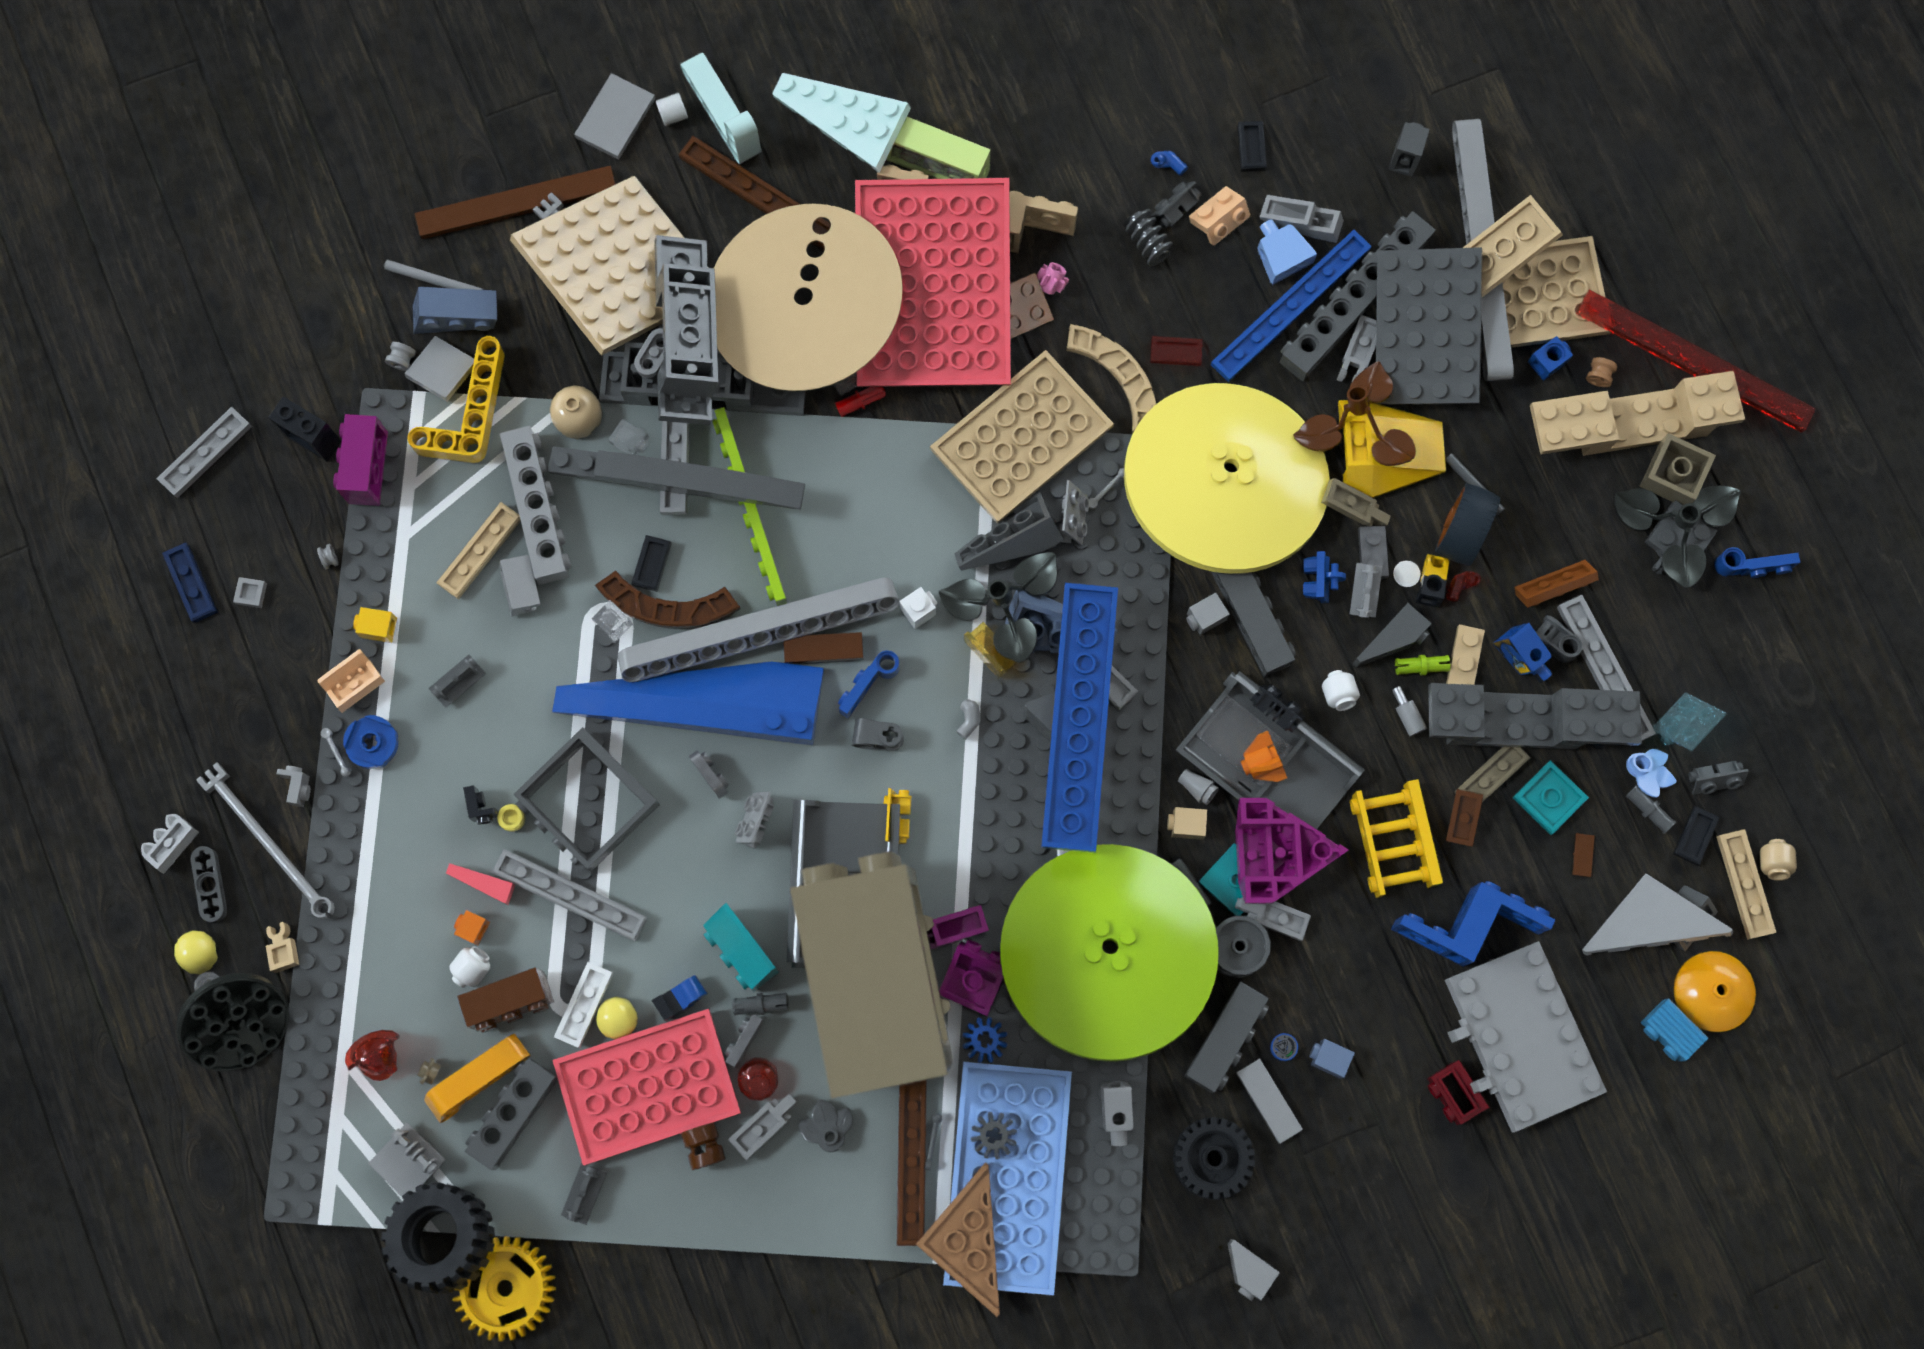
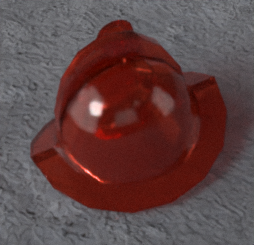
[345,1030,400,1081]

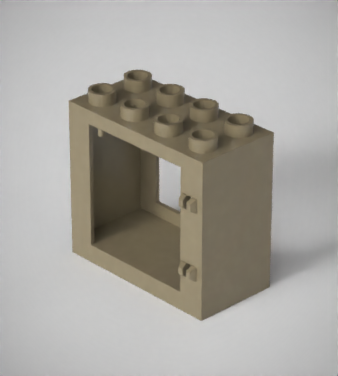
[790,851,953,1099]

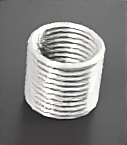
[656,92,688,126]

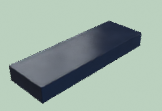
[162,542,218,623]

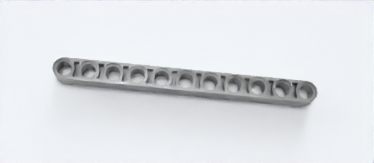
[1452,119,1514,381]
[618,578,899,682]

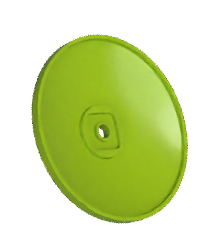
[1000,844,1219,1061]

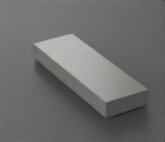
[1236,1059,1303,1144]

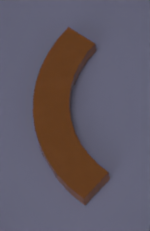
[595,571,741,629]

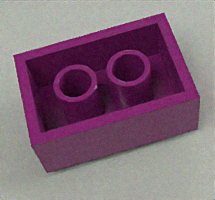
[333,414,388,506]

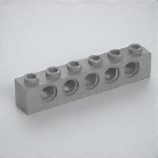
[500,426,572,585]

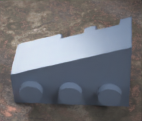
[413,287,497,334]

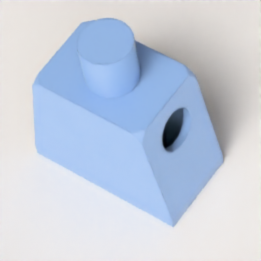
[1258,219,1317,285]

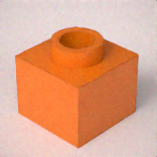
[454,910,490,946]

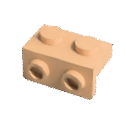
[1189,186,1250,245]
[317,649,385,713]

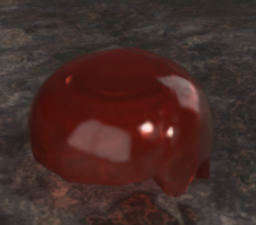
[737,1057,778,1101]

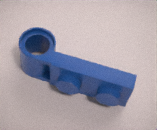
[1714,547,1800,578]
[838,650,900,719]

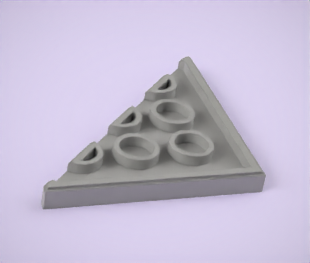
[1582,873,1733,956]

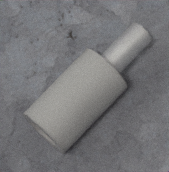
[1392,686,1427,737]

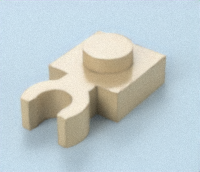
[266,922,299,973]

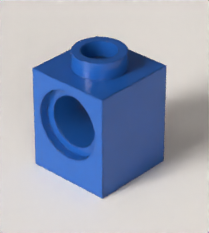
[1528,336,1573,381]

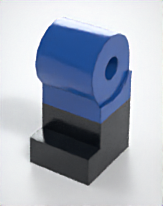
[651,975,707,1022]

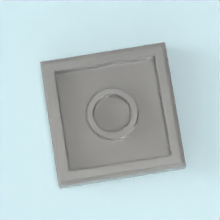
[404,336,474,402]

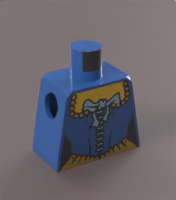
[1493,623,1552,683]

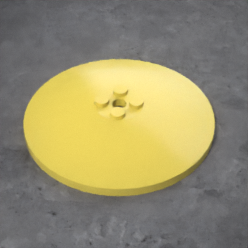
[1124,383,1330,574]

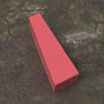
[446,863,516,906]

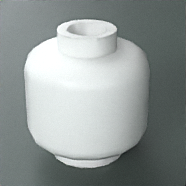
[1322,670,1360,711]
[449,946,491,988]

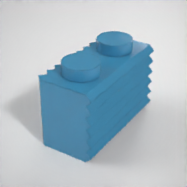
[1641,998,1708,1061]

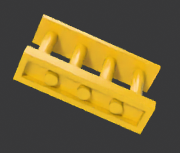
[1350,779,1443,898]

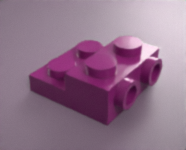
[939,940,1004,1016]

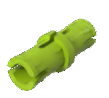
[1395,655,1450,675]

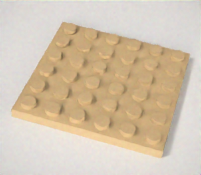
[510,176,708,355]

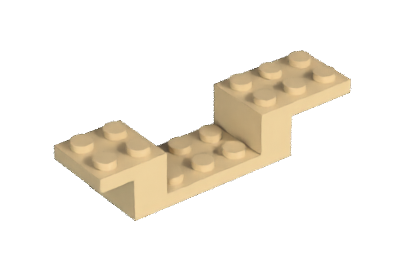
[877,165,1078,253]
[1530,371,1745,456]

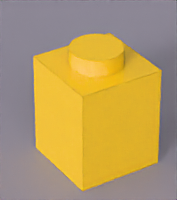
[353,607,397,643]

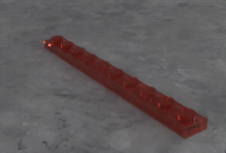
[1576,289,1816,433]

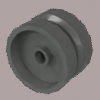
[1215,916,1270,978]

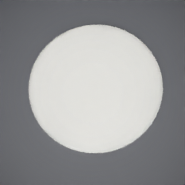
[1393,561,1420,587]

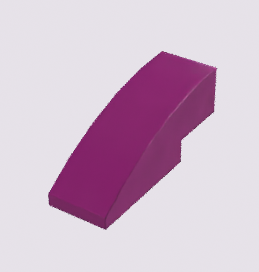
[927,905,989,951]

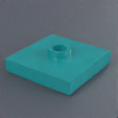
[1512,760,1589,835]
[1198,843,1243,916]

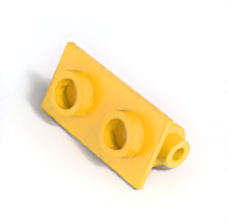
[883,788,912,844]

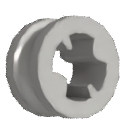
[317,544,339,570]

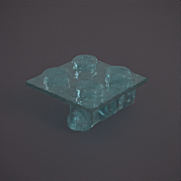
[1653,692,1726,751]

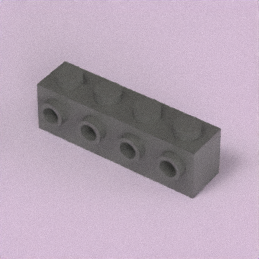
[1184,981,1269,1093]

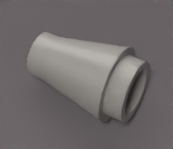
[1178,769,1219,805]

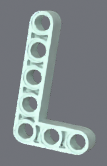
[680,53,761,164]

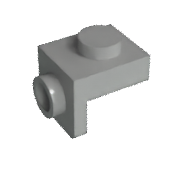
[276,766,311,808]

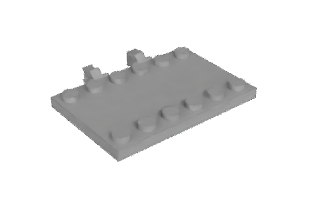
[1445,941,1607,1133]

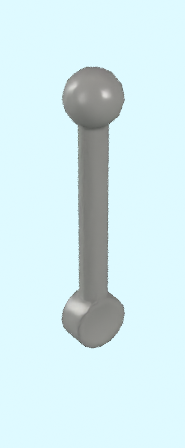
[1089,468,1124,509]
[321,728,351,777]

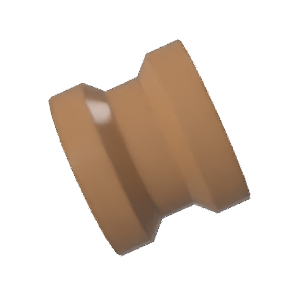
[1586,357,1617,387]

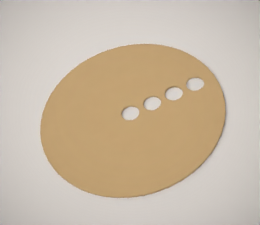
[714,204,903,391]

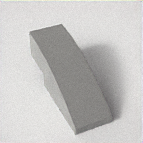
[1260,195,1344,243]

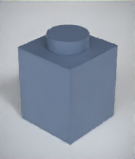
[1309,1039,1355,1079]

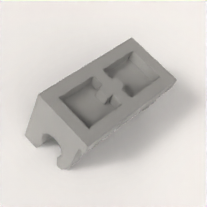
[499,555,540,617]

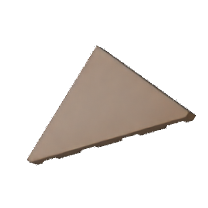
[916,1162,1000,1316]

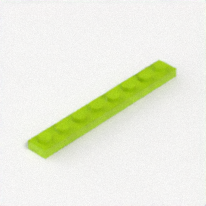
[712,407,787,606]

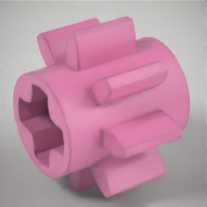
[1036,263,1069,295]

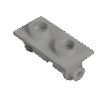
[1350,563,1383,618]

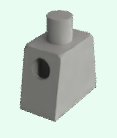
[1100,1080,1133,1146]

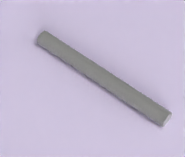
[384,260,483,290]

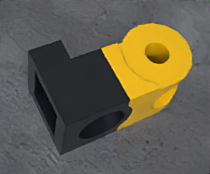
[1416,554,1449,608]

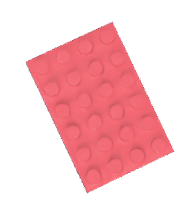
[552,1009,742,1166]

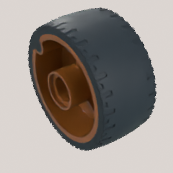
[1435,483,1500,566]

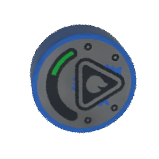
[1270,1033,1298,1061]

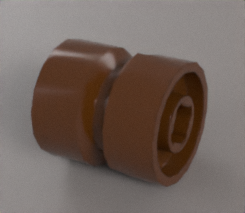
[681,1122,726,1171]

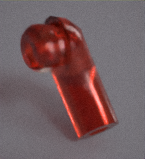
[1446,571,1481,602]

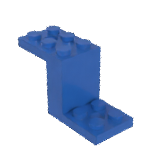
[1391,881,1555,967]

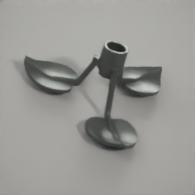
[1614,486,1741,588]
[939,552,1057,663]

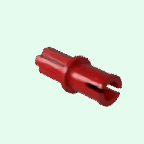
[835,387,886,417]

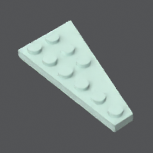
[772,73,911,173]

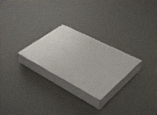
[574,73,655,160]

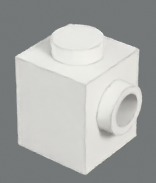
[899,587,937,629]

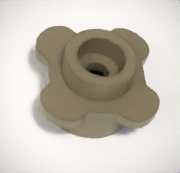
[417,1058,441,1085]

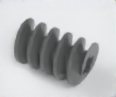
[1122,209,1173,266]

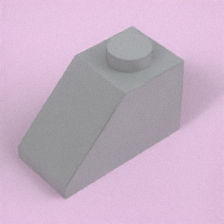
[1228,1239,1280,1301]

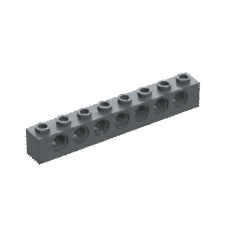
[1279,211,1436,382]

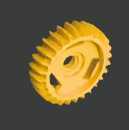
[453,1236,556,1341]

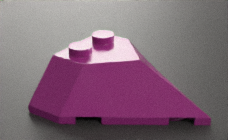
[1235,798,1348,904]

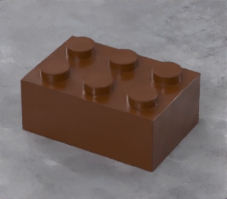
[457,967,554,1033]

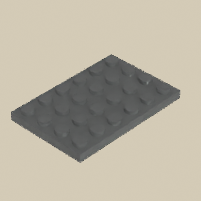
[1376,247,1483,405]

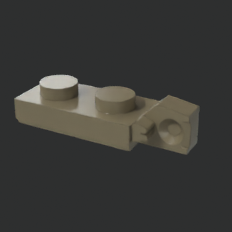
[1321,478,1391,526]

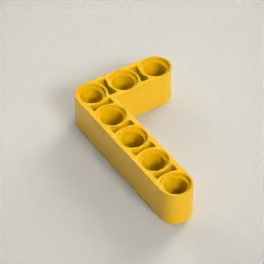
[408,336,504,463]

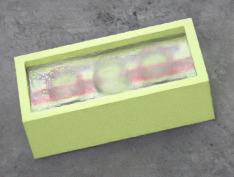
[886,117,990,179]

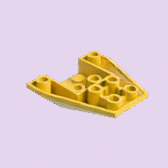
[1338,400,1446,498]

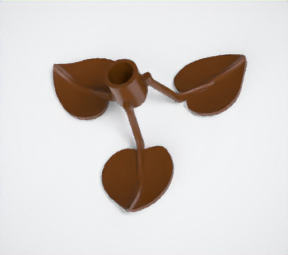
[1293,361,1416,466]

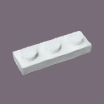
[554,962,614,1048]

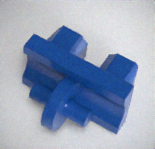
[1303,551,1346,603]

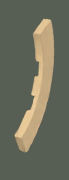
[1067,324,1157,434]

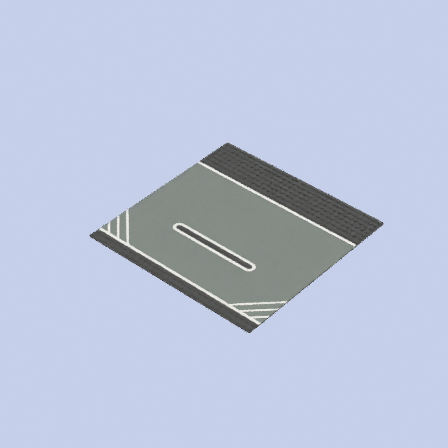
[264,388,1171,1276]

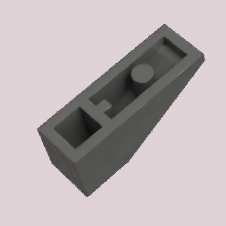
[1353,603,1432,667]

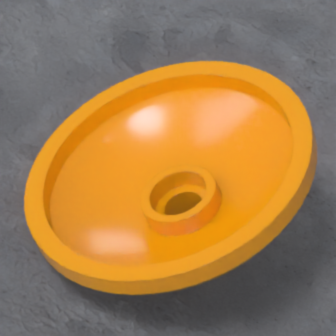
[1674,951,1756,1032]

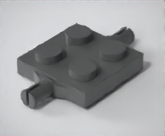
[1644,500,1717,574]

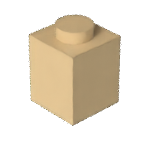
[1167,807,1207,840]

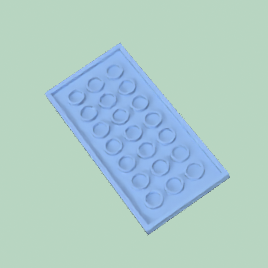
[943,1062,1072,1295]

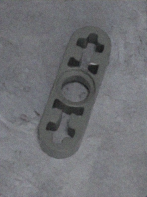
[191,846,227,923]

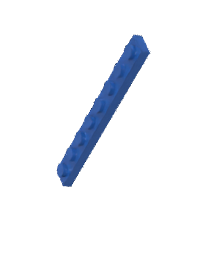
[1211,230,1372,382]

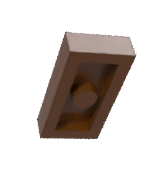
[1446,788,1484,847]

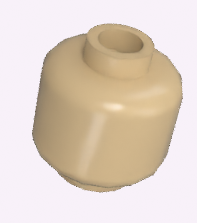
[1760,839,1797,880]

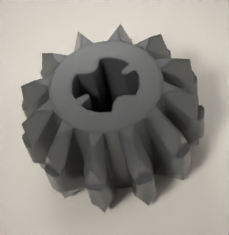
[971,1112,1017,1159]

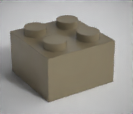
[1640,433,1716,505]

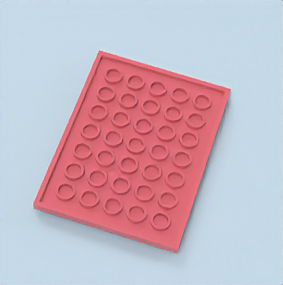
[855,178,1011,387]

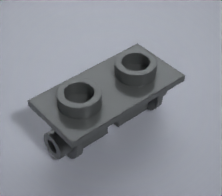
[1150,181,1201,229]
[429,654,486,708]
[1688,761,1749,795]
[561,1163,607,1225]

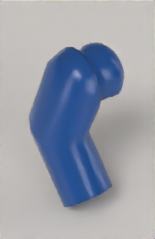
[1151,151,1188,176]

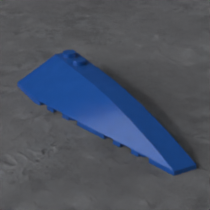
[552,661,824,745]

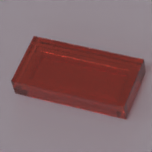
[1150,336,1203,366]

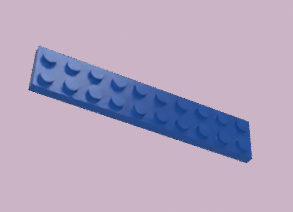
[1041,583,1118,853]

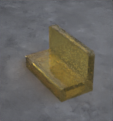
[964,622,1017,679]

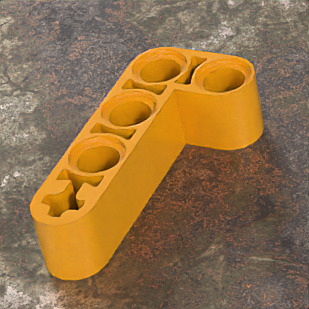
[424,1033,531,1123]

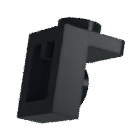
[463,785,499,825]

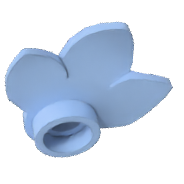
[1626,749,1676,798]

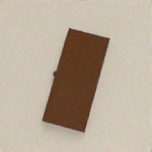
[1572,833,1595,878]

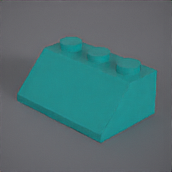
[703,903,779,992]

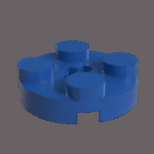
[343,715,399,769]

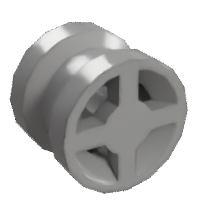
[385,342,416,371]

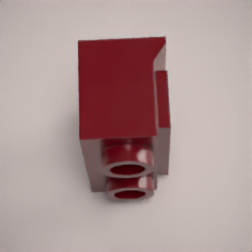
[1427,1060,1489,1125]

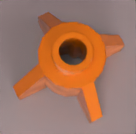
[1240,731,1287,782]

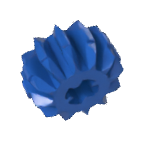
[962,1017,1008,1063]

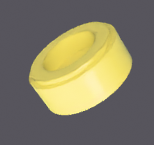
[497,804,525,832]

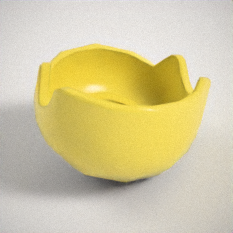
[174,930,218,974]
[596,996,638,1039]

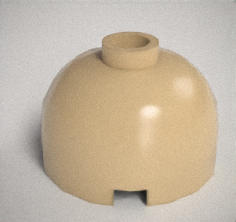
[550,385,603,439]

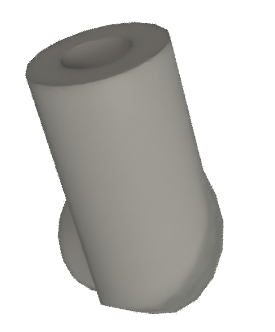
[956,699,981,740]

